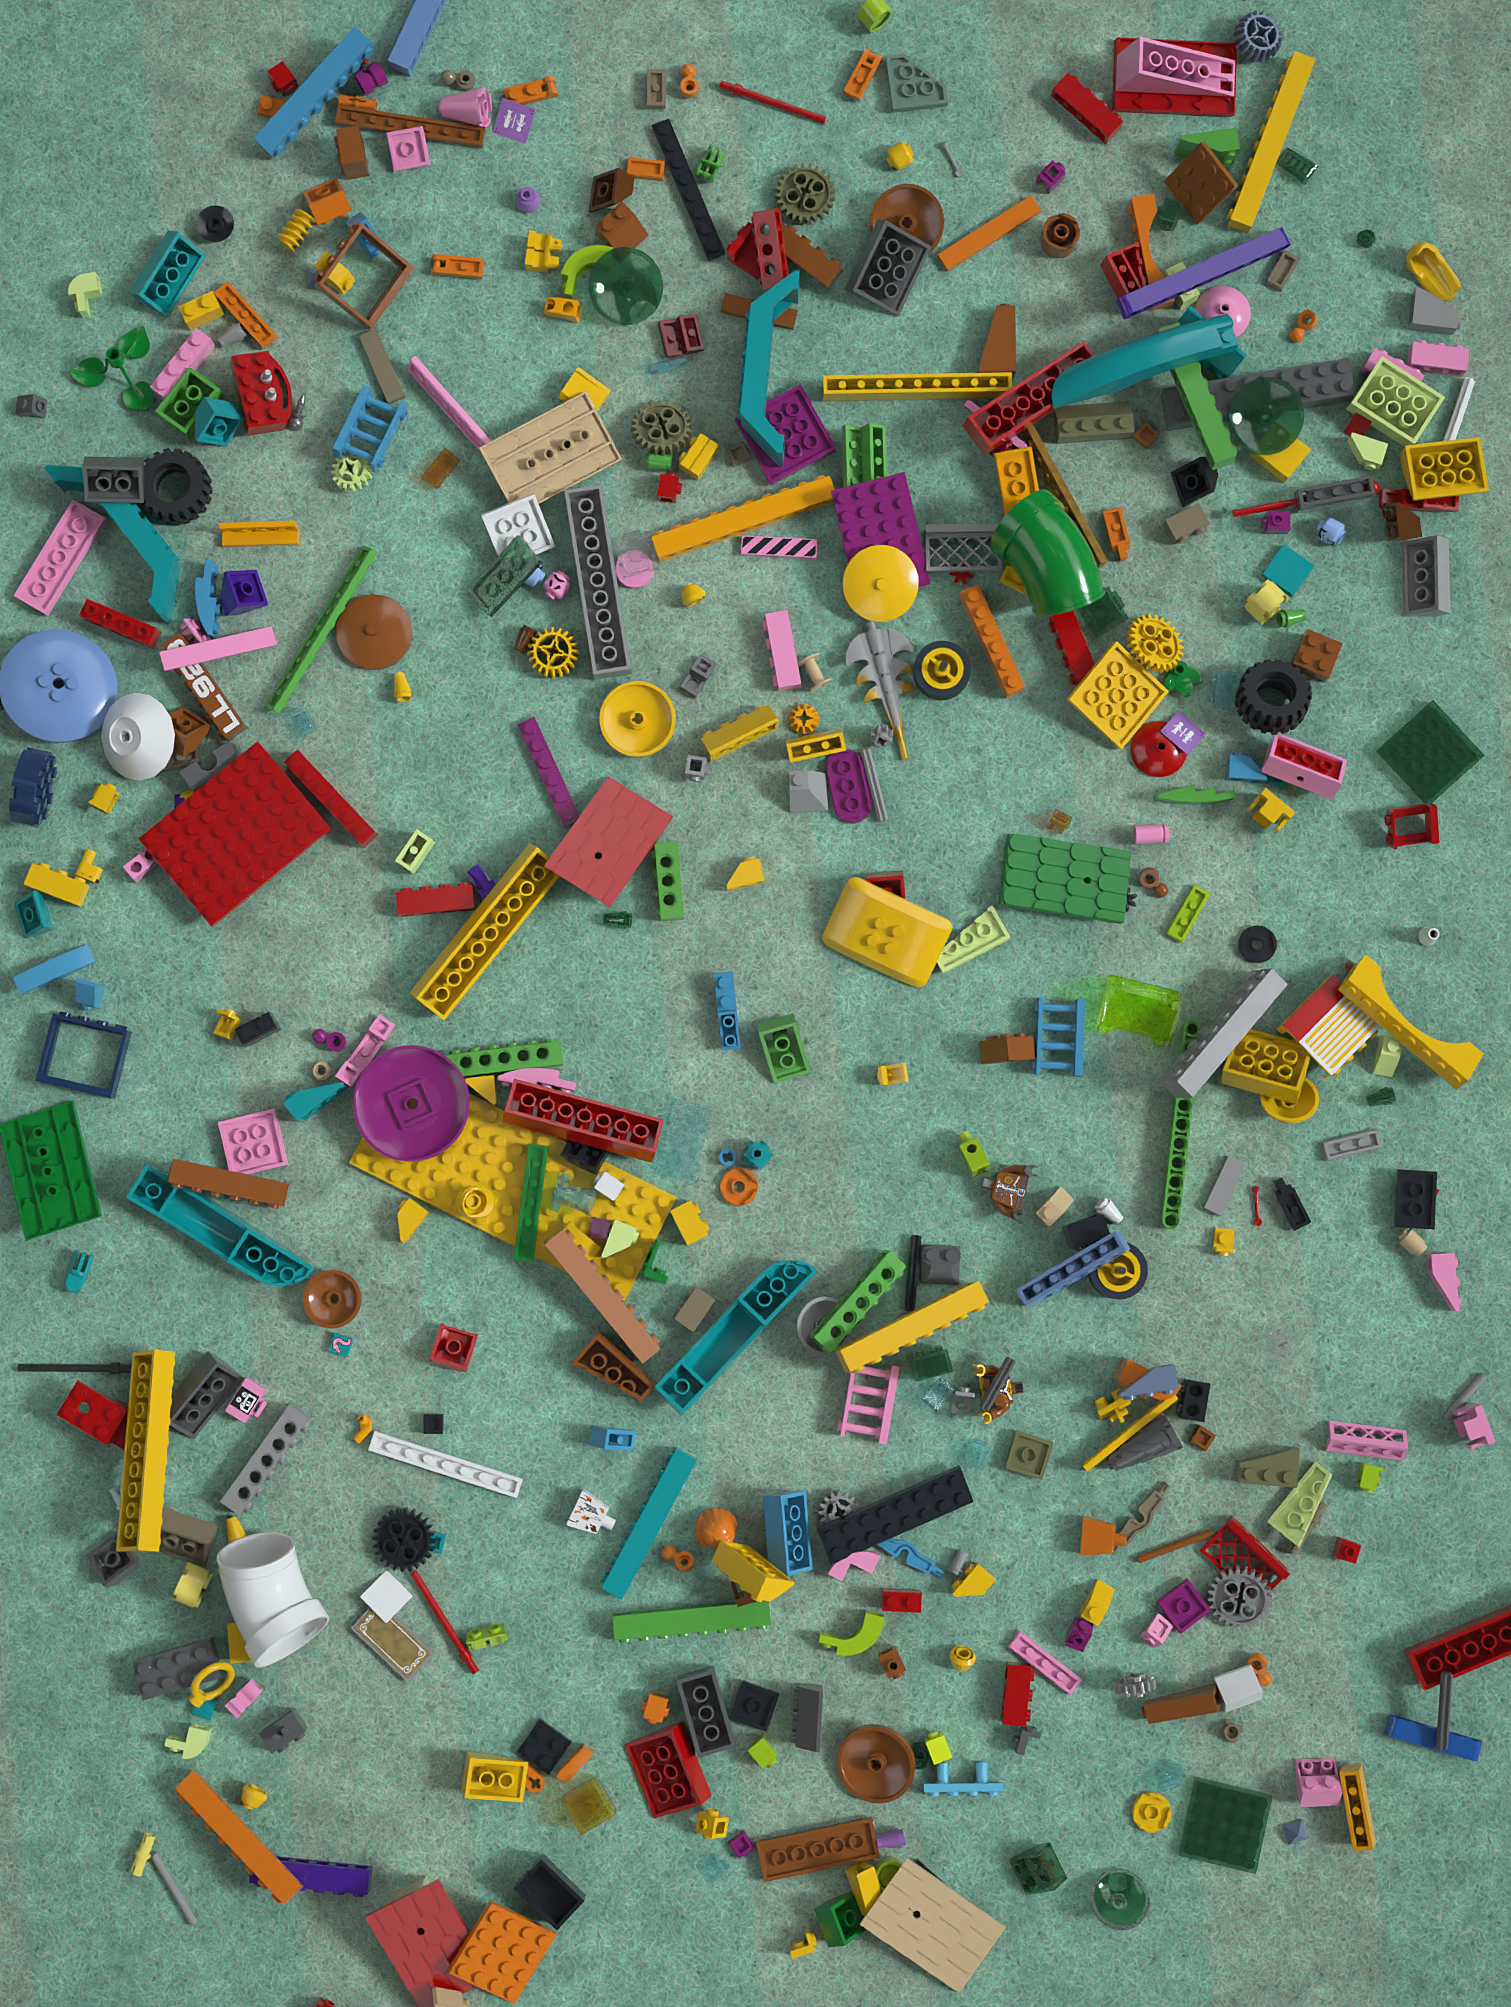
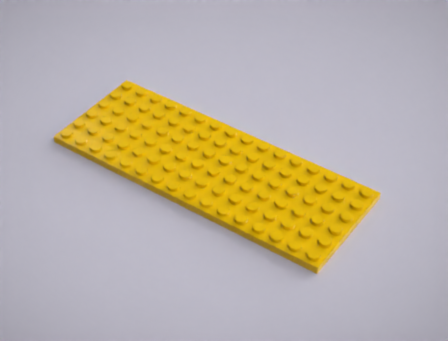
[349,1093,677,1301]

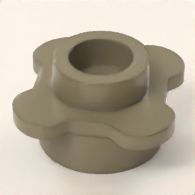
[1219,1719,1243,1743]

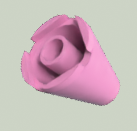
[438,88,492,127]

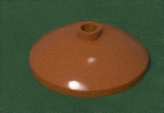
[303,1270,362,1329]

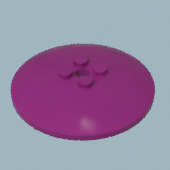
[353,1045,470,1162]

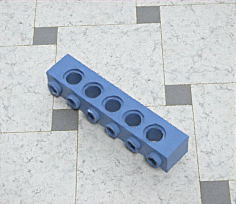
[1016,1231,1131,1307]

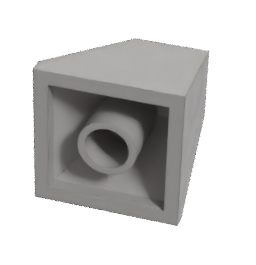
[788,770,828,813]

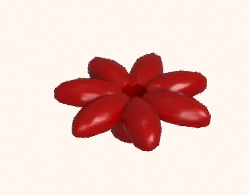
[949,563,973,585]

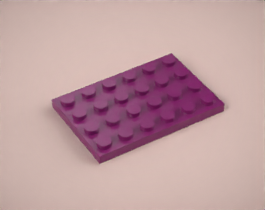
[831,472,931,587]

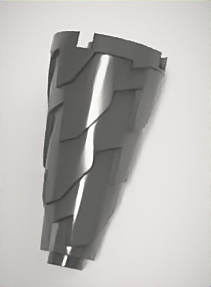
[1106,1413,1183,1471]

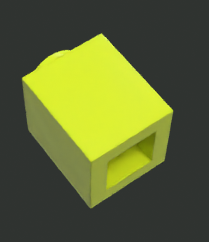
[924,1731,952,1765]

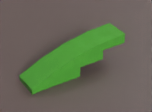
[1154,785,1237,805]

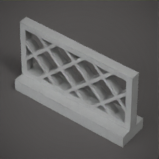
[925,524,1002,572]

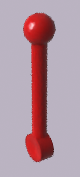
[1252,1186,1262,1226]

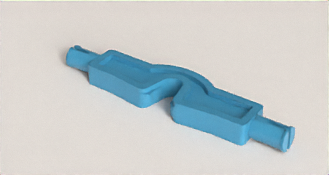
[877,1538,945,1578]

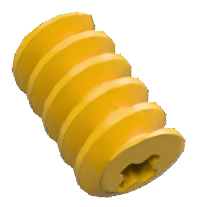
[277,209,316,253]

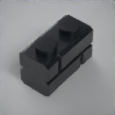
[235,1012,281,1048]

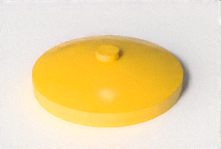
[842,545,918,622]
[599,681,676,758]

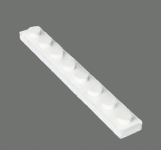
[368,1431,523,1498]

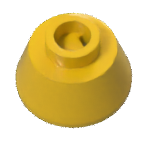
[681,583,706,607]
[949,1646,976,1672]
[241,1783,267,1810]

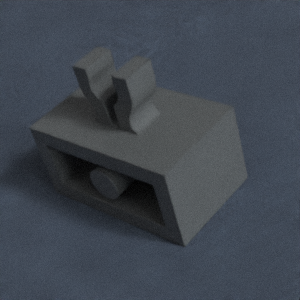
[259,1708,308,1754]

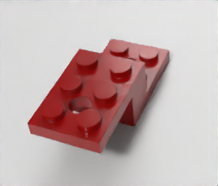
[56,1380,128,1450]

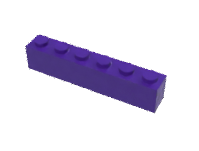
[249,1856,373,1897]

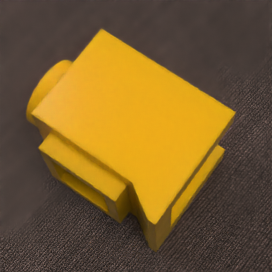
[88,782,120,814]

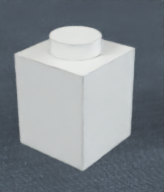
[594,1172,625,1201]

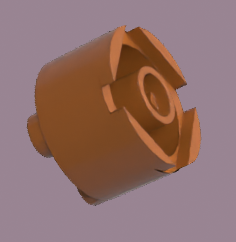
[1040,213,1080,258]

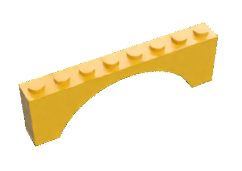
[1338,954,1484,1090]

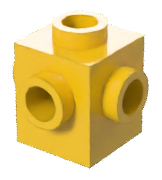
[695,1808,729,1839]

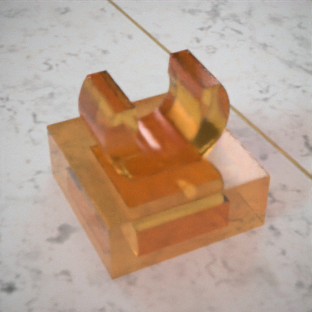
[1050,809,1072,834]

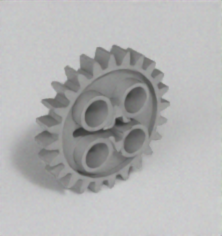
[1208,1565,1272,1630]

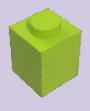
[748,1734,778,1769]

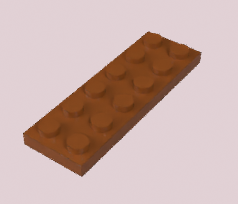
[756,1816,880,1882]

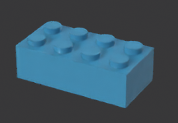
[763,1491,813,1576]

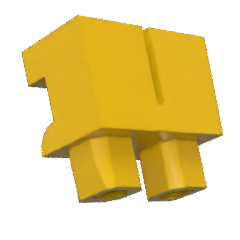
[525,230,562,273]

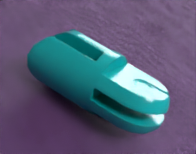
[64,1250,95,1293]

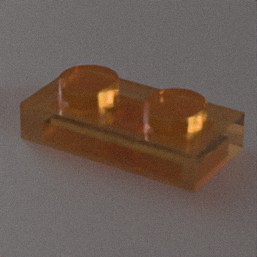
[421,448,460,490]

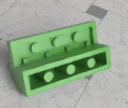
[842,423,887,487]

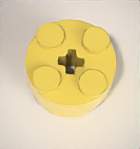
[1244,580,1289,625]
[171,1562,213,1608]

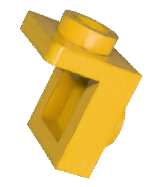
[213,1008,241,1041]
[876,1063,909,1085]

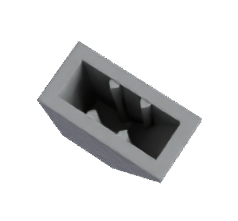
[1408,287,1461,335]

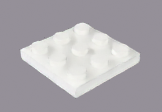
[481,493,555,568]

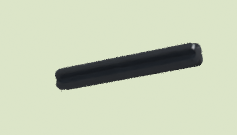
[904,1235,922,1312]

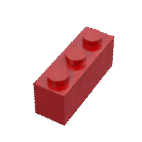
[1001,1661,1035,1727]

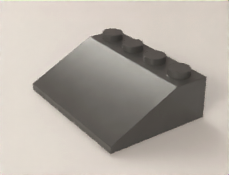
[845,220,932,316]

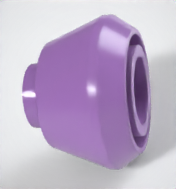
[515,187,540,213]

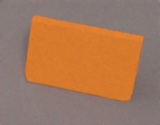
[556,1743,594,1782]

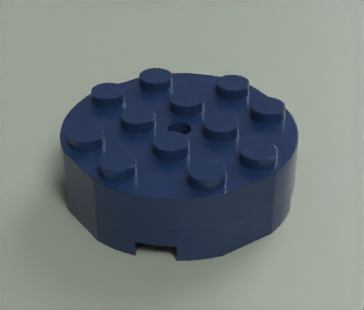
[9,747,57,828]

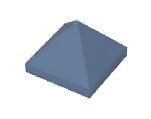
[305,268,327,289]
[1283,1819,1308,1845]

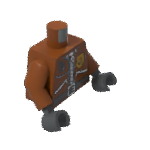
[981,1164,1038,1224]

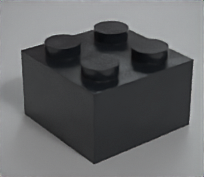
[1062,1214,1110,1251]

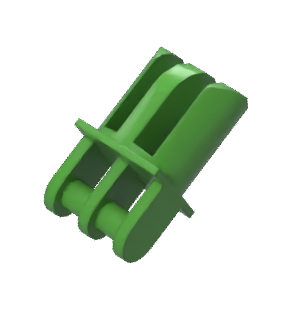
[696,144,727,183]

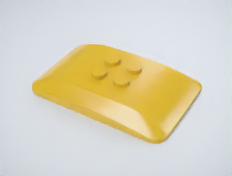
[822,877,952,988]

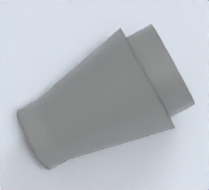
[218,322,247,347]

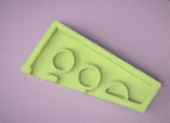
[936,905,1010,974]
[1267,1461,1332,1547]

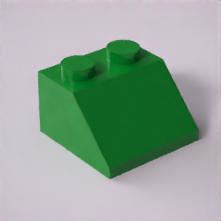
[814,1891,867,1947]

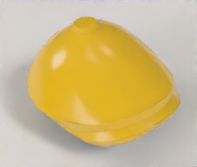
[456,1185,494,1219]

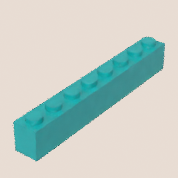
[600,1447,697,1600]

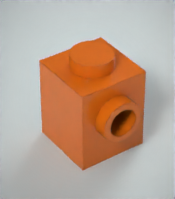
[641,1691,670,1724]

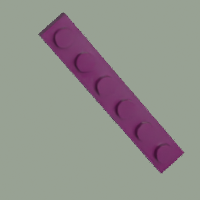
[517,717,579,828]

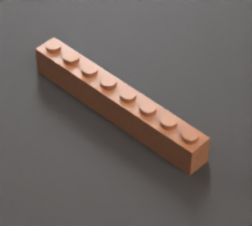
[544,1227,660,1364]

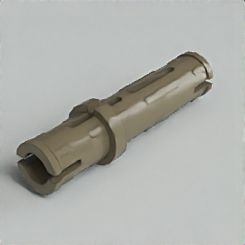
[1287,1501,1328,1555]

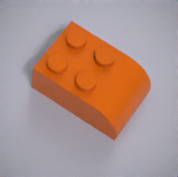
[1113,1357,1182,1400]

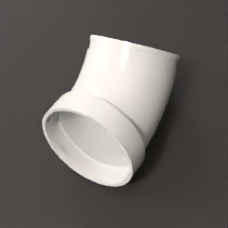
[217,1532,330,1668]

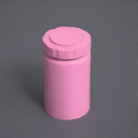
[1133,824,1169,844]

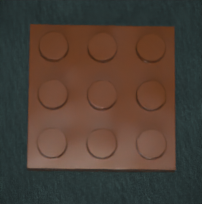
[1164,141,1238,225]

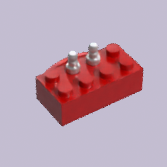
[230,351,292,436]

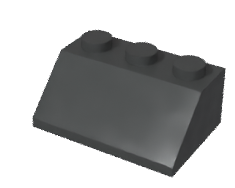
[82,456,144,503]
[792,1683,823,1753]

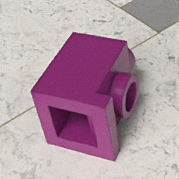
[1065,1617,1094,1652]

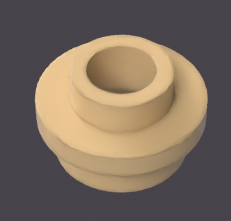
[312,1061,332,1081]

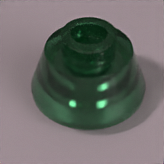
[910,1742,932,1770]

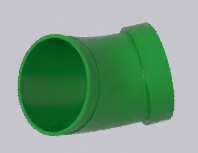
[990,489,1105,616]

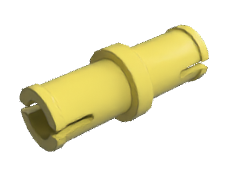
[130,1833,156,1876]

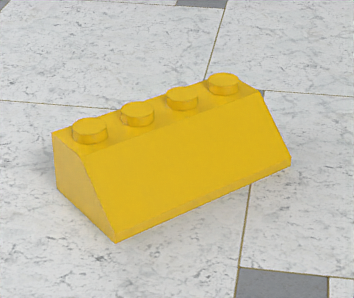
[700,705,779,762]
[711,1540,795,1602]

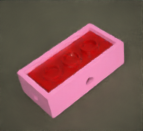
[1261,733,1347,800]

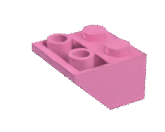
[1295,1758,1342,1807]

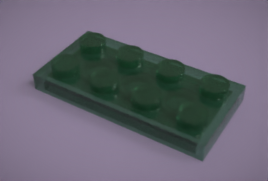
[467,535,542,617]

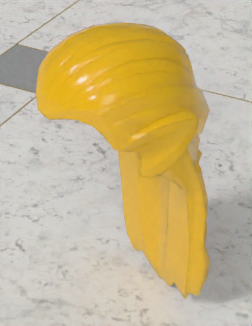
[1406,241,1461,301]

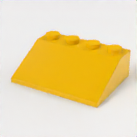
[1400,437,1489,501]
[1221,1029,1311,1104]

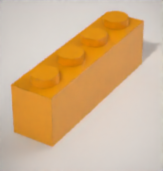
[1339,1764,1376,1851]

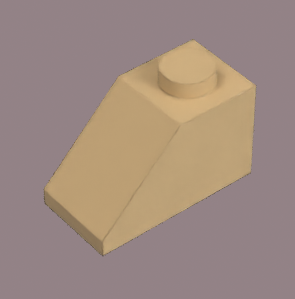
[1033,1186,1074,1227]
[432,1987,471,2007]

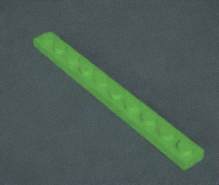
[265,546,377,714]

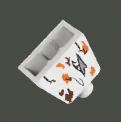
[567,1489,616,1534]

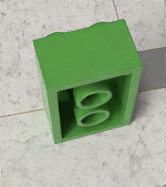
[155,367,224,440]

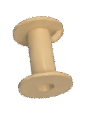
[798,653,833,692]

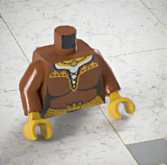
[972,1364,1023,1425]

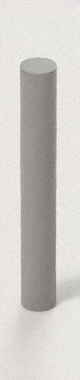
[1442,1373,1486,1421]

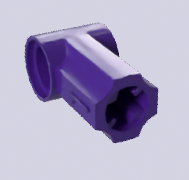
[466,864,496,899]

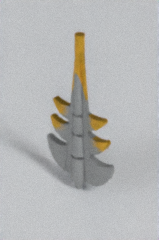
[845,621,915,760]

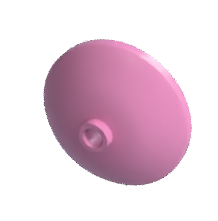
[1195,286,1251,338]

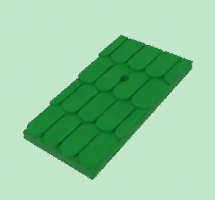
[998,833,1132,924]
[0,1100,102,1241]

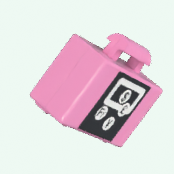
[225,1377,268,1423]

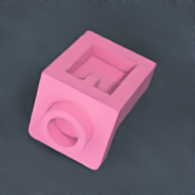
[1140,1613,1174,1648]

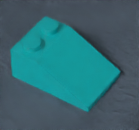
[283,1082,349,1123]

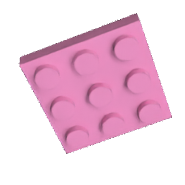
[218,1108,289,1175]

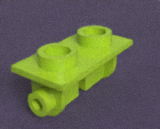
[466,1623,508,1651]

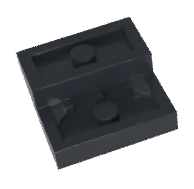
[560,1140,610,1175]

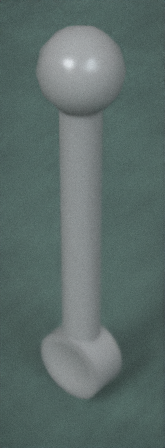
[941,142,963,177]

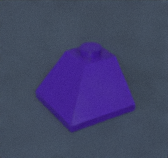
[220,570,268,616]

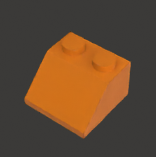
[303,177,352,225]

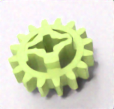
[331,453,372,492]

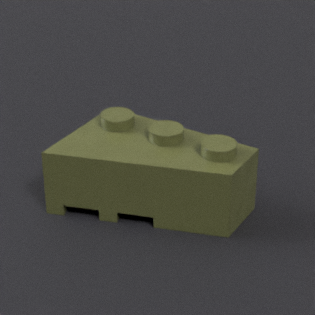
[1234,1446,1300,1488]

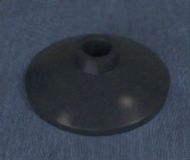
[196,205,234,242]

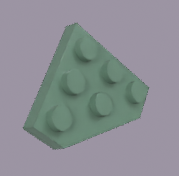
[886,54,948,112]

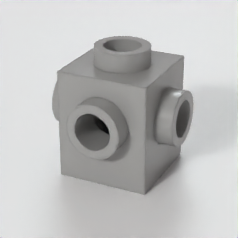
[682,753,710,782]

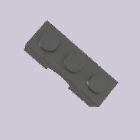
[179,740,239,791]

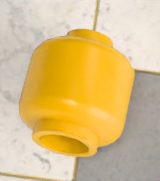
[886,141,915,171]

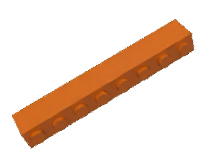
[175,1770,304,1904]

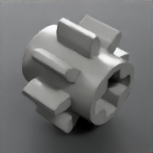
[870,724,893,748]

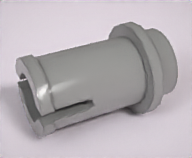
[948,1549,969,1576]

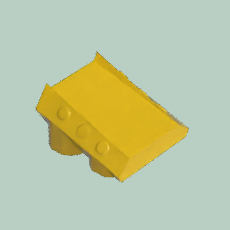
[558,367,611,412]

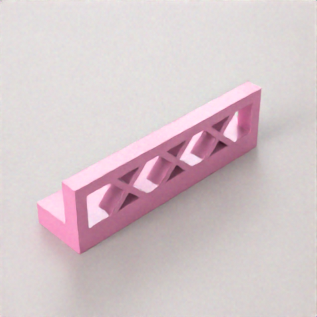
[1326,1421,1408,1461]

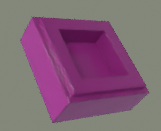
[728,1830,755,1859]

